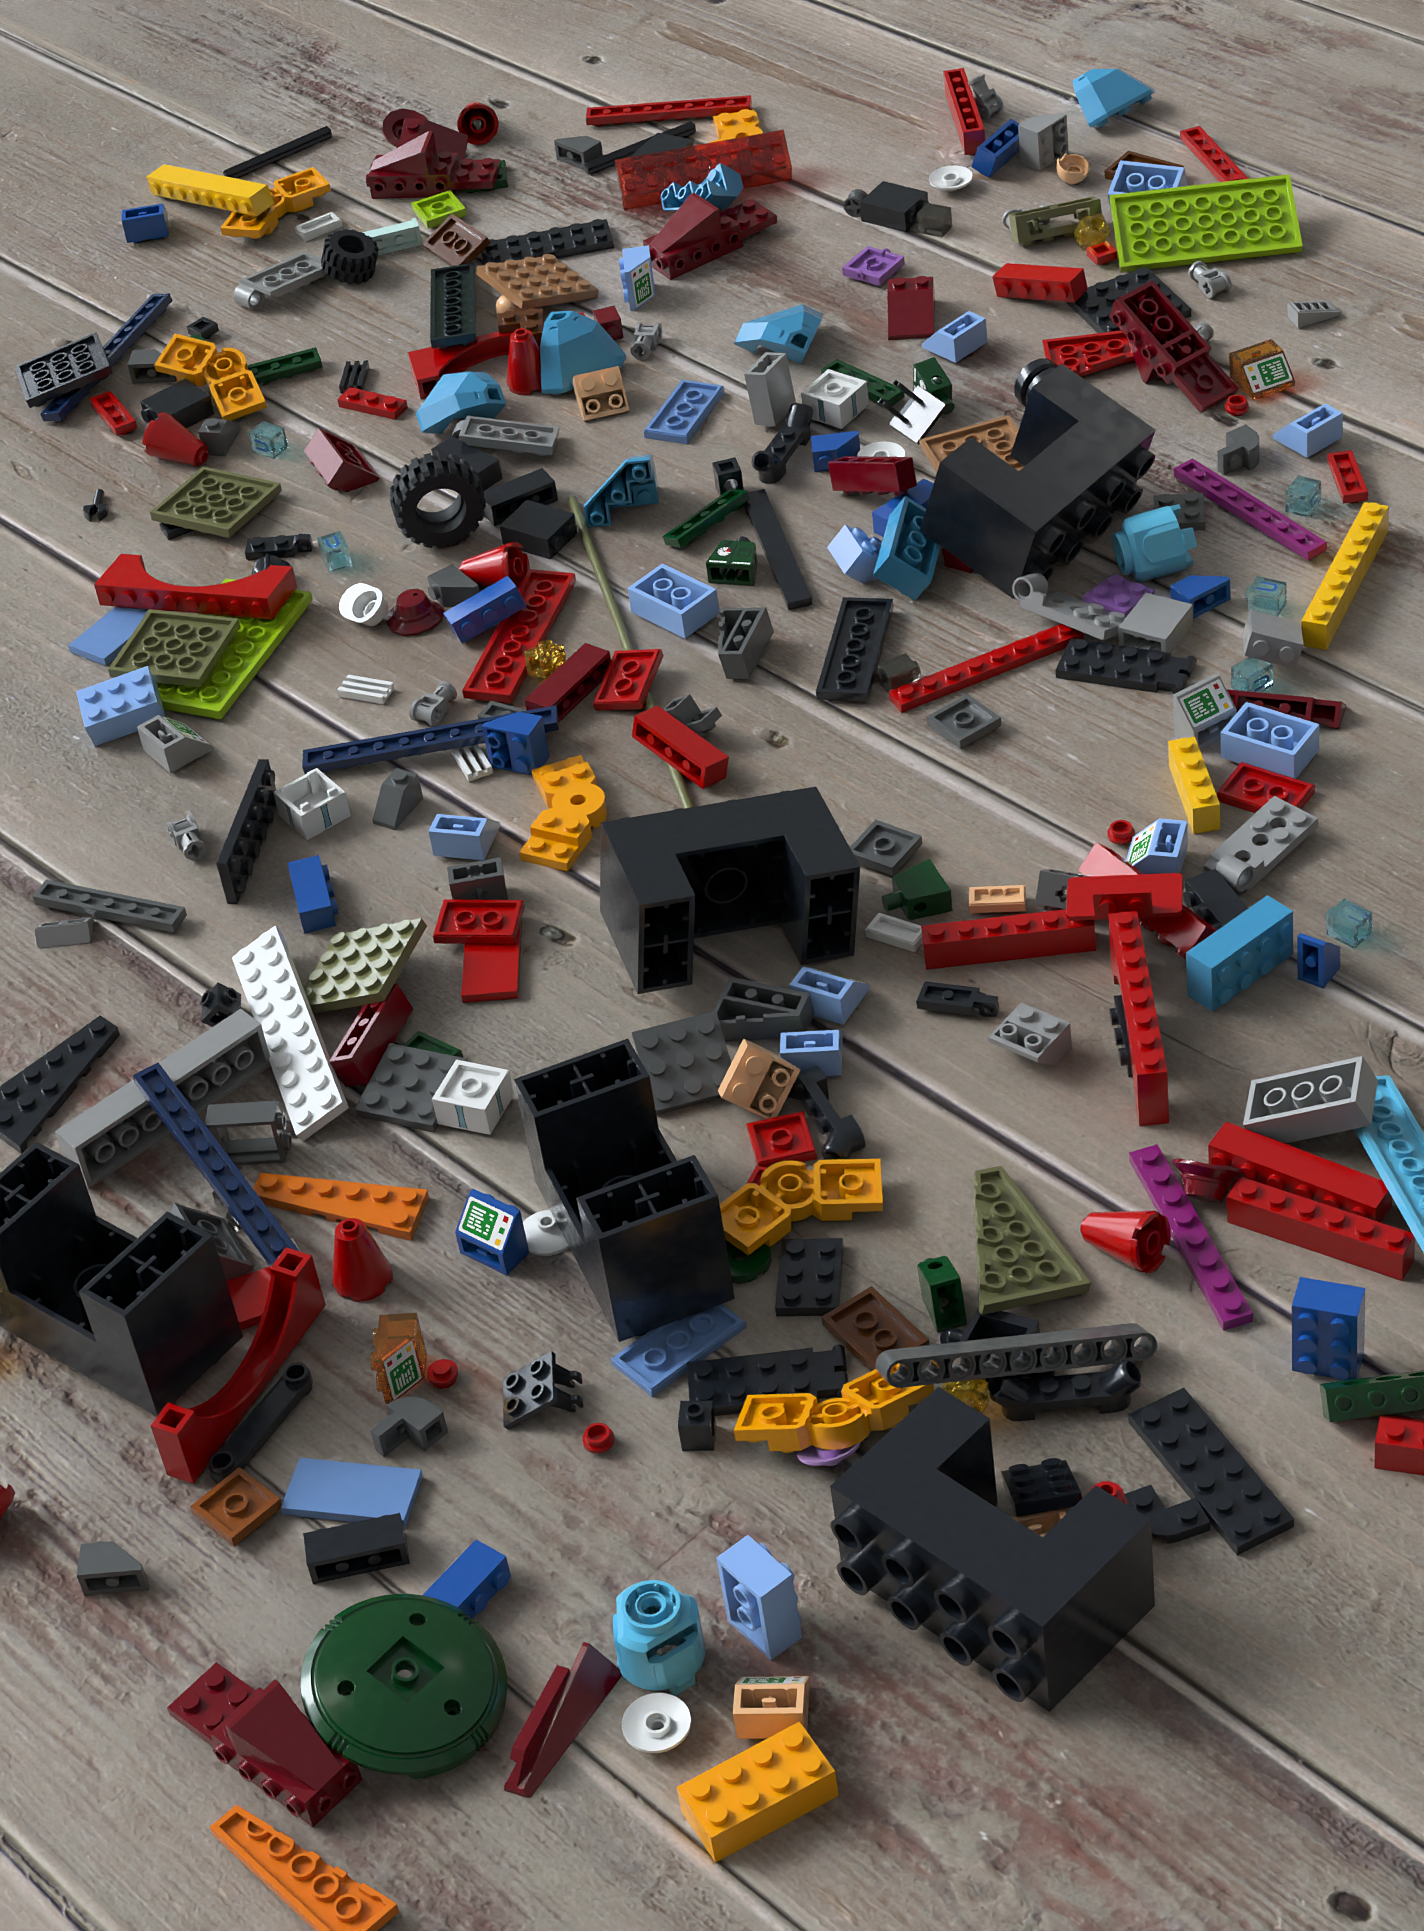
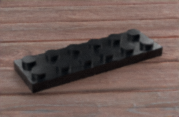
[481,219,614,265]
[816,597,894,702]
[216,759,277,904]
[1128,1388,1294,1555]

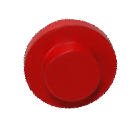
[1225,395,1249,416]
[1107,820,1135,845]
[427,1359,458,1389]
[582,1423,615,1453]

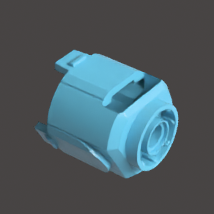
[1112,504,1197,583]
[613,1580,706,1696]

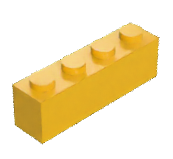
[1168,736,1220,834]

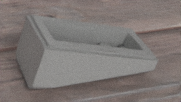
[1288,301,1340,328]

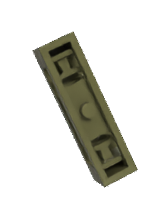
[1009,196,1104,246]

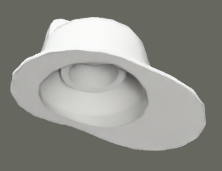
[339,583,389,626]

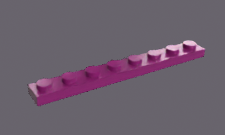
[1174,458,1327,561]
[1129,1144,1253,1331]

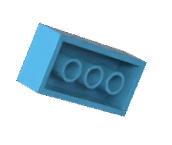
[873,496,940,600]
[1186,895,1294,1012]

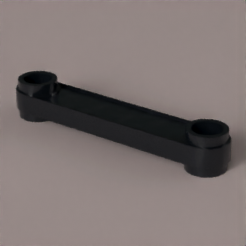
[209,1362,313,1484]

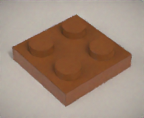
[190,1467,282,1547]

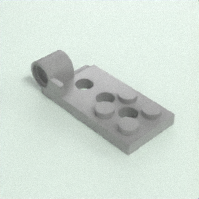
[234,252,327,311]
[452,416,559,456]
[1012,573,1125,640]
[1203,796,1319,892]

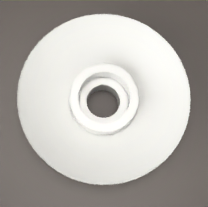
[929,165,973,192]
[857,441,905,457]
[523,1210,570,1256]
[622,1693,691,1753]

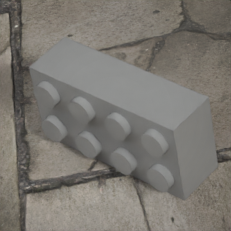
[1243,1056,1378,1143]

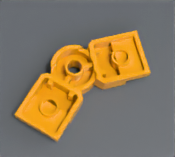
[688,109,765,180]
[221,167,331,239]
[154,334,267,421]
[519,755,608,872]
[720,1159,883,1255]
[734,1363,934,1453]

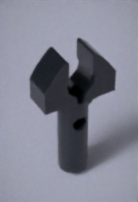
[83,489,109,522]

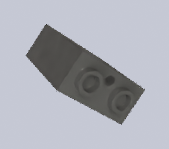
[205,1100,292,1165]

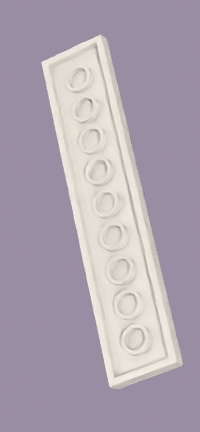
[232,926,349,1141]

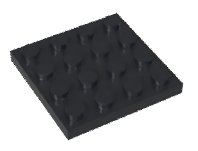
[1066,267,1192,333]
[15,332,113,408]

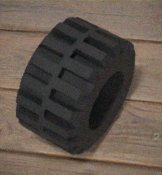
[321,229,379,284]

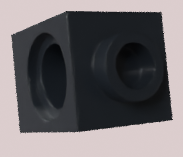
[712,457,744,496]
[678,1401,717,1451]

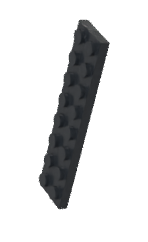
[430,263,477,349]

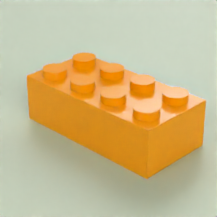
[676,1721,839,1863]

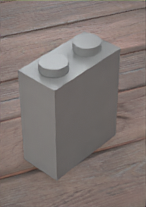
[744,352,796,428]
[1118,593,1193,653]
[1242,610,1304,669]

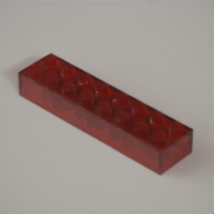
[615,130,792,210]

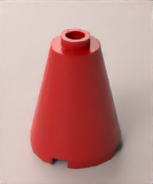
[457,101,499,145]
[506,328,542,395]
[142,412,209,466]
[459,542,530,589]
[1080,1211,1171,1273]
[332,1218,393,1302]

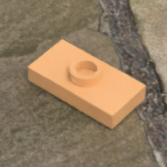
[969,885,1026,913]

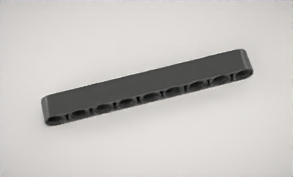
[875,1323,1157,1388]

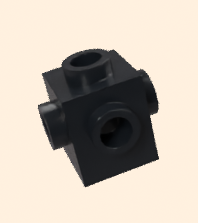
[200,982,243,1027]

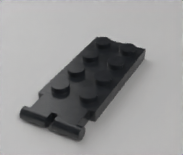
[1055,639,1197,694]
[687,1344,848,1416]

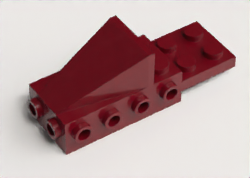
[366,131,501,199]
[643,193,778,280]
[1109,280,1239,413]
[167,1662,362,1827]

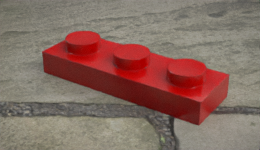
[337,387,408,420]
[90,391,137,436]
[1327,450,1368,504]

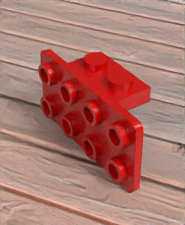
[1066,873,1183,921]

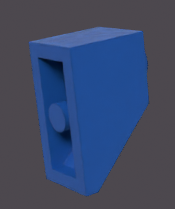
[811,431,860,472]
[1170,575,1231,619]
[1297,933,1340,989]

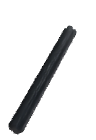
[584,121,696,174]
[223,126,332,179]

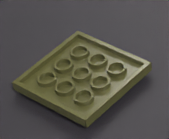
[150,466,282,538]
[108,609,240,687]
[303,918,427,1014]

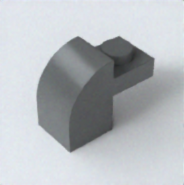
[1217,424,1260,475]
[663,694,722,737]
[370,1397,448,1457]

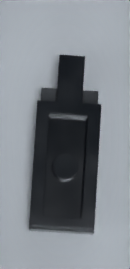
[245,534,313,561]
[916,981,999,1017]

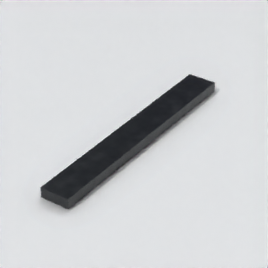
[743,489,812,610]

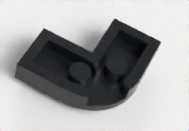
[1125,1485,1210,1544]

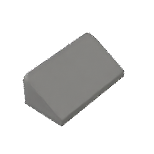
[34,917,94,948]

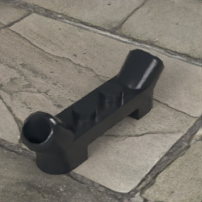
[751,403,813,484]
[787,1066,866,1160]
[989,1360,1141,1421]

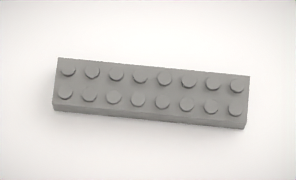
[55,1009,271,1189]

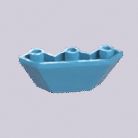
[1072,69,1155,129]
[660,163,743,212]
[734,304,823,364]
[540,311,627,395]
[416,372,506,434]
[584,454,659,528]

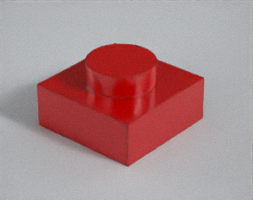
[1086,241,1117,266]

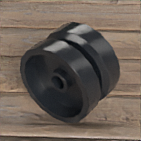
[1014,358,1058,407]

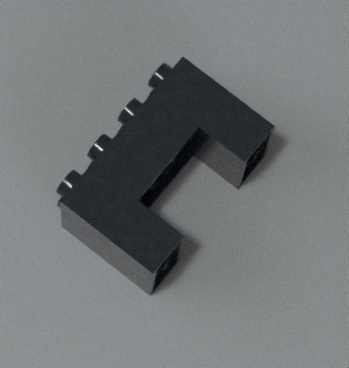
[920,363,1156,599]
[600,787,860,994]
[514,1038,735,1342]
[0,1142,243,1417]
[830,1387,1155,1712]

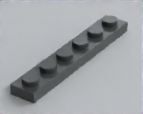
[33,880,187,933]

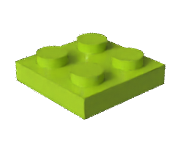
[411,190,467,229]

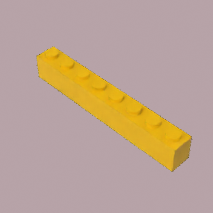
[146,164,275,217]
[1301,502,1389,650]

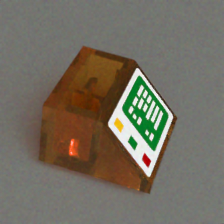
[1229,339,1295,400]
[370,1313,427,1404]

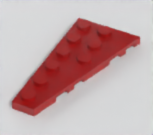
[1042,331,1135,377]

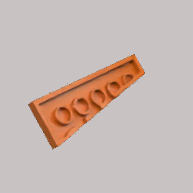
[253,1173,429,1241]
[210,1804,399,1931]

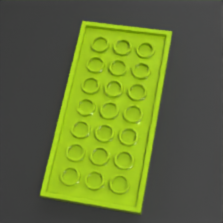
[1110,174,1303,273]
[156,578,313,719]

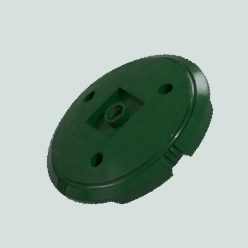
[300,1594,508,1779]

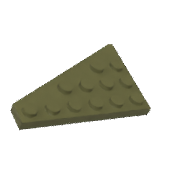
[973,1166,1091,1315]

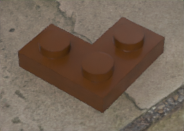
[498,308,544,341]

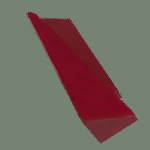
[1227,689,1347,729]
[504,1642,622,1798]

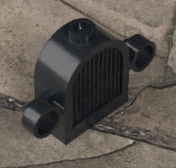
[940,1307,1055,1390]

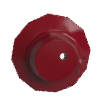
[382,108,427,148]
[386,589,444,636]
[1172,1158,1246,1203]

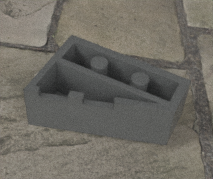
[718,607,774,680]
[714,977,815,1041]

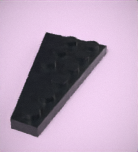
[0,1015,120,1154]

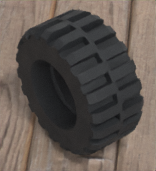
[390,452,486,548]

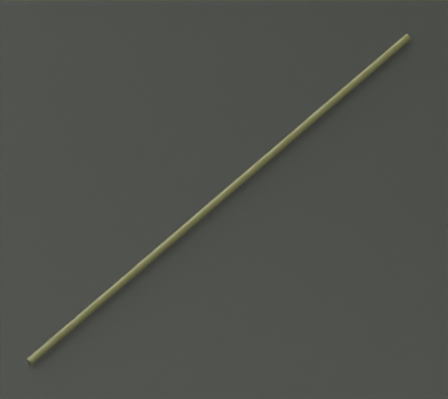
[567,496,694,809]

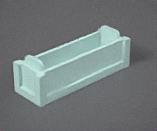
[363,218,422,255]

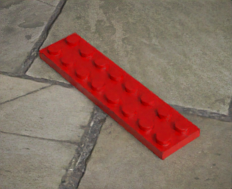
[462,569,576,703]

